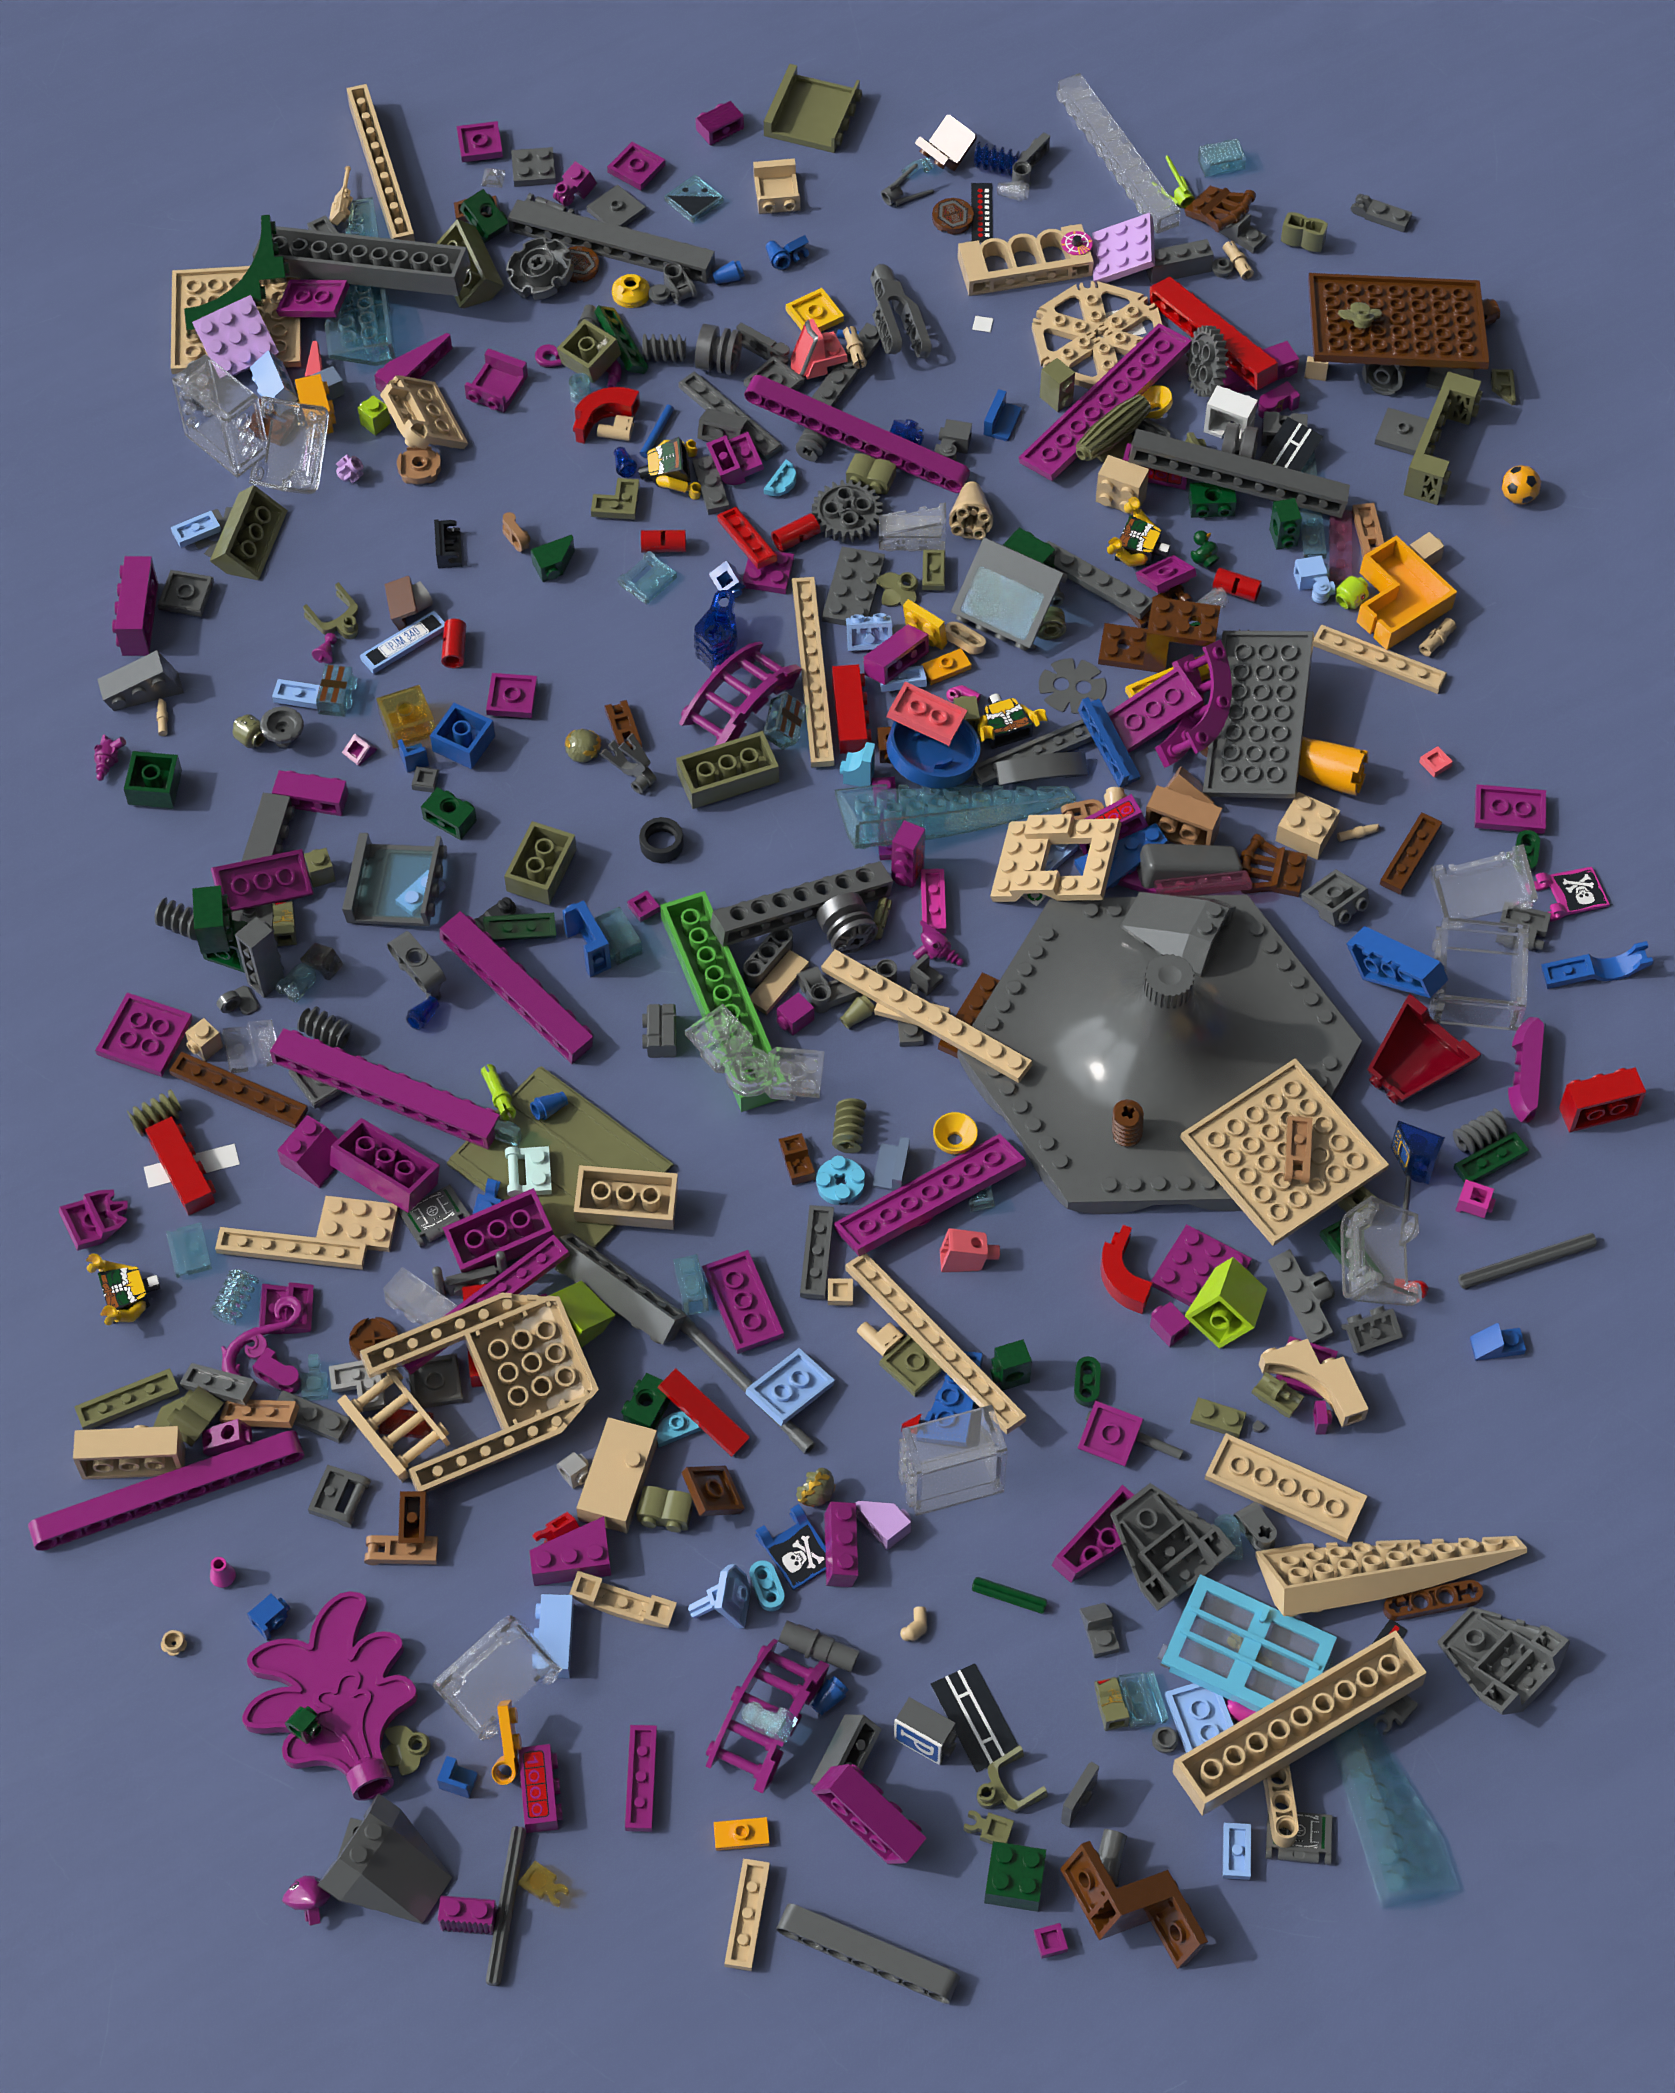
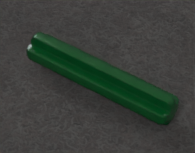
[972,1577,1047,1614]

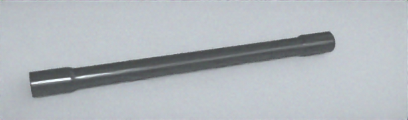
[678,1308,816,1454]

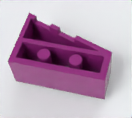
[529,1516,611,1586]

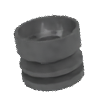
[695,324,742,375]
[816,892,878,954]

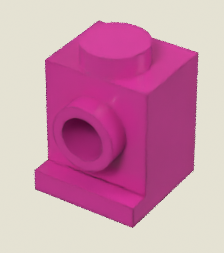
[1456,1180,1496,1218]

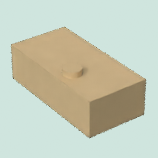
[574,1165,679,1230]
[576,1417,658,1533]
[73,1425,186,1479]

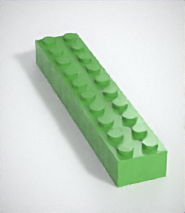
[660,891,787,1112]

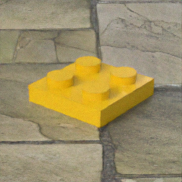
[786,288,844,332]
[903,599,947,650]

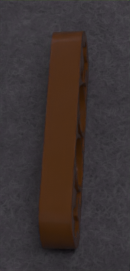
[1383,1580,1483,1621]

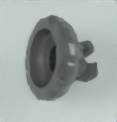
[260,706,304,748]

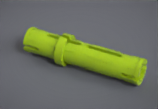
[481,1064,516,1121]

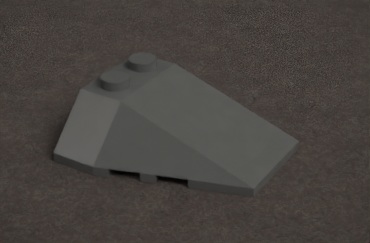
[1121,892,1236,977]
[1110,1483,1236,1611]
[1437,1607,1570,1715]
[317,1794,452,1924]

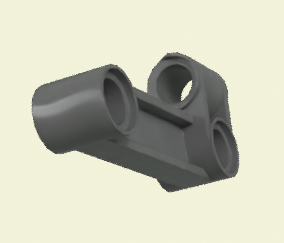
[796,959,897,1013]

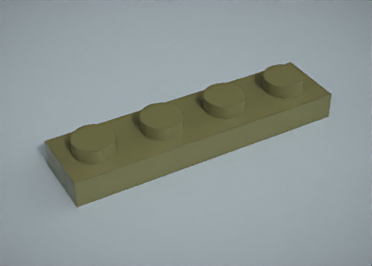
[74,1368,180,1430]

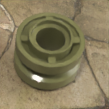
[1033,606,1066,640]

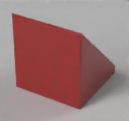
[901,1414,921,1436]

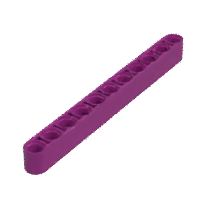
[744,375,970,493]
[28,1430,304,1551]

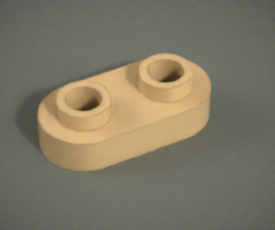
[945,622,986,655]

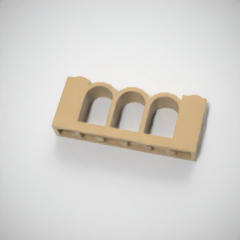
[958,224,1094,296]

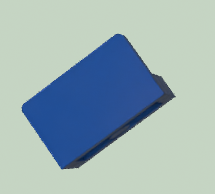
[983,389,1022,441]

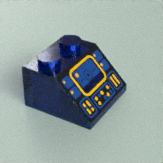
[1391,1120,1445,1184]

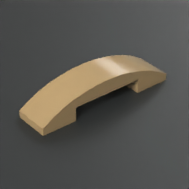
[569,1571,677,1628]

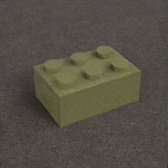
[504,821,577,905]

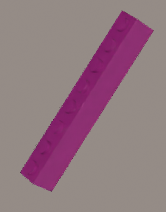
[440,911,593,1064]

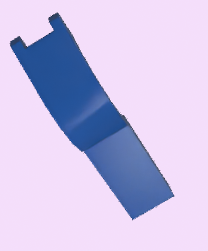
[1541,941,1653,989]

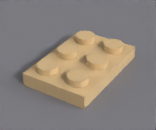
[316,1196,399,1252]

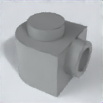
[412,581,433,613]
[556,1452,589,1489]

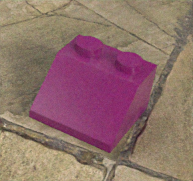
[277,1115,338,1188]

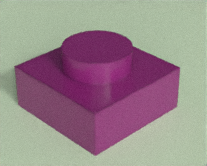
[627,890,660,923]
[1313,1400,1332,1435]
[1034,1923,1068,1959]

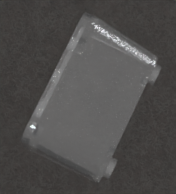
[249,396,329,494]
[1429,844,1538,927]
[1340,1196,1422,1306]
[433,1615,562,1741]

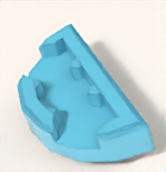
[764,459,797,496]
[657,1411,702,1448]

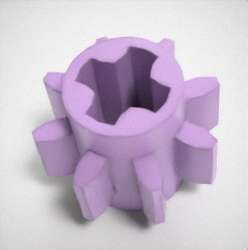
[336,454,364,483]

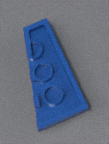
[1074,823,1168,891]
[916,1351,983,1448]

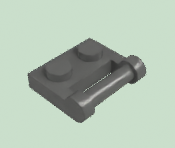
[308,1465,371,1528]

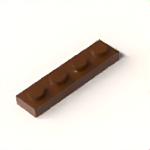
[1379,812,1442,894]
[938,972,1000,1058]

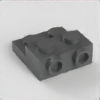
[1301,869,1370,927]

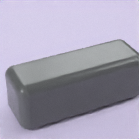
[1137,843,1243,891]

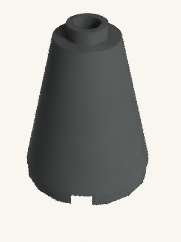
[1362,364,1408,395]

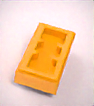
[921,648,971,685]
[714,1817,769,1851]

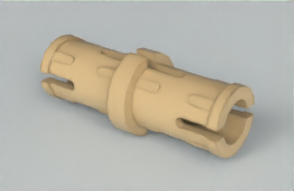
[1223,240,1254,280]
[843,326,867,369]
[1419,618,1457,656]

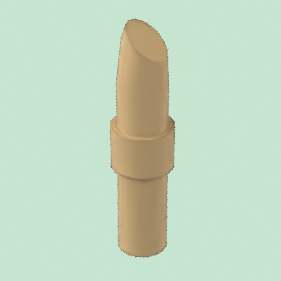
[157,698,168,736]
[1337,824,1379,842]

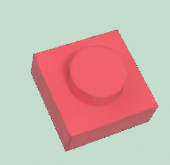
[1419,746,1453,777]

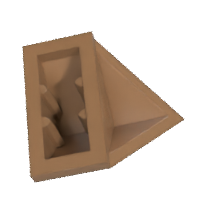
[1166,766,1214,803]

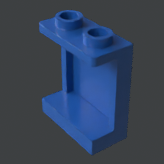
[563,901,611,977]

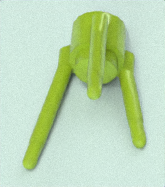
[1151,155,1195,208]

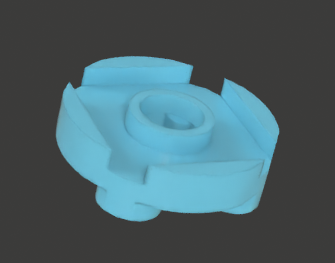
[816,1155,865,1205]

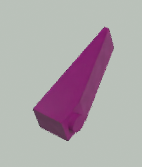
[374,333,452,392]

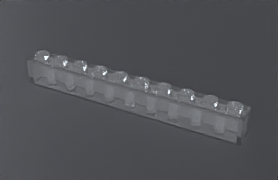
[1056,73,1181,234]

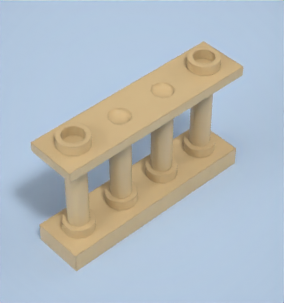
[337,1368,450,1482]

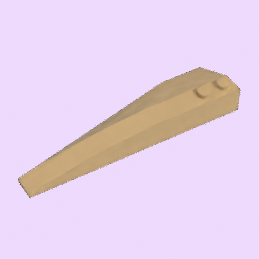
[1256,1536,1527,1617]

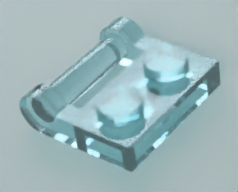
[617,551,677,605]

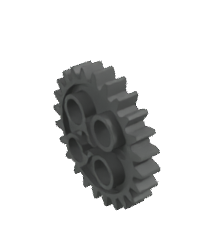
[1186,326,1229,397]
[812,480,883,543]

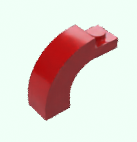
[573,387,640,444]
[1100,1225,1153,1314]

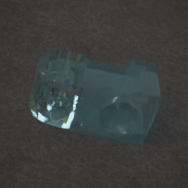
[741,1702,798,1743]

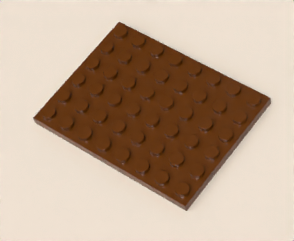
[1308,273,1489,369]

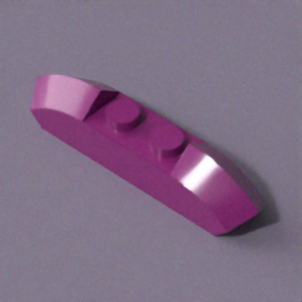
[1508,1017,1544,1124]

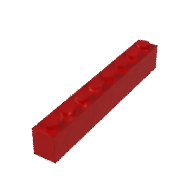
[1150,276,1278,390]

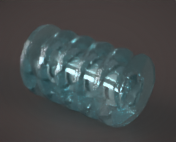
[210,1269,259,1325]

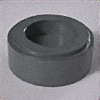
[216,990,241,1013]

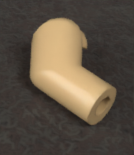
[900,1606,927,1641]

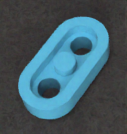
[749,1560,785,1611]

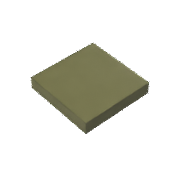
[879,1335,944,1397]

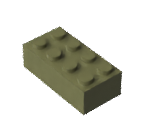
[676,731,779,809]

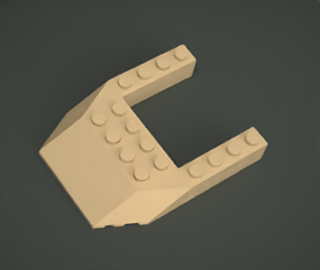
[360,1293,599,1493]

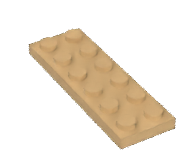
[1205,1433,1367,1543]

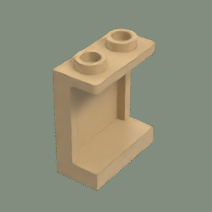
[753,158,800,214]

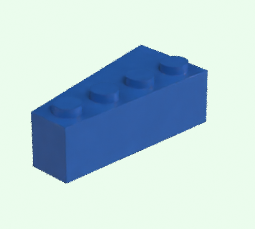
[1346,926,1449,998]

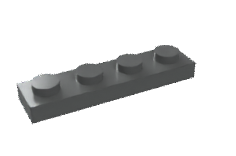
[800,1205,834,1300]

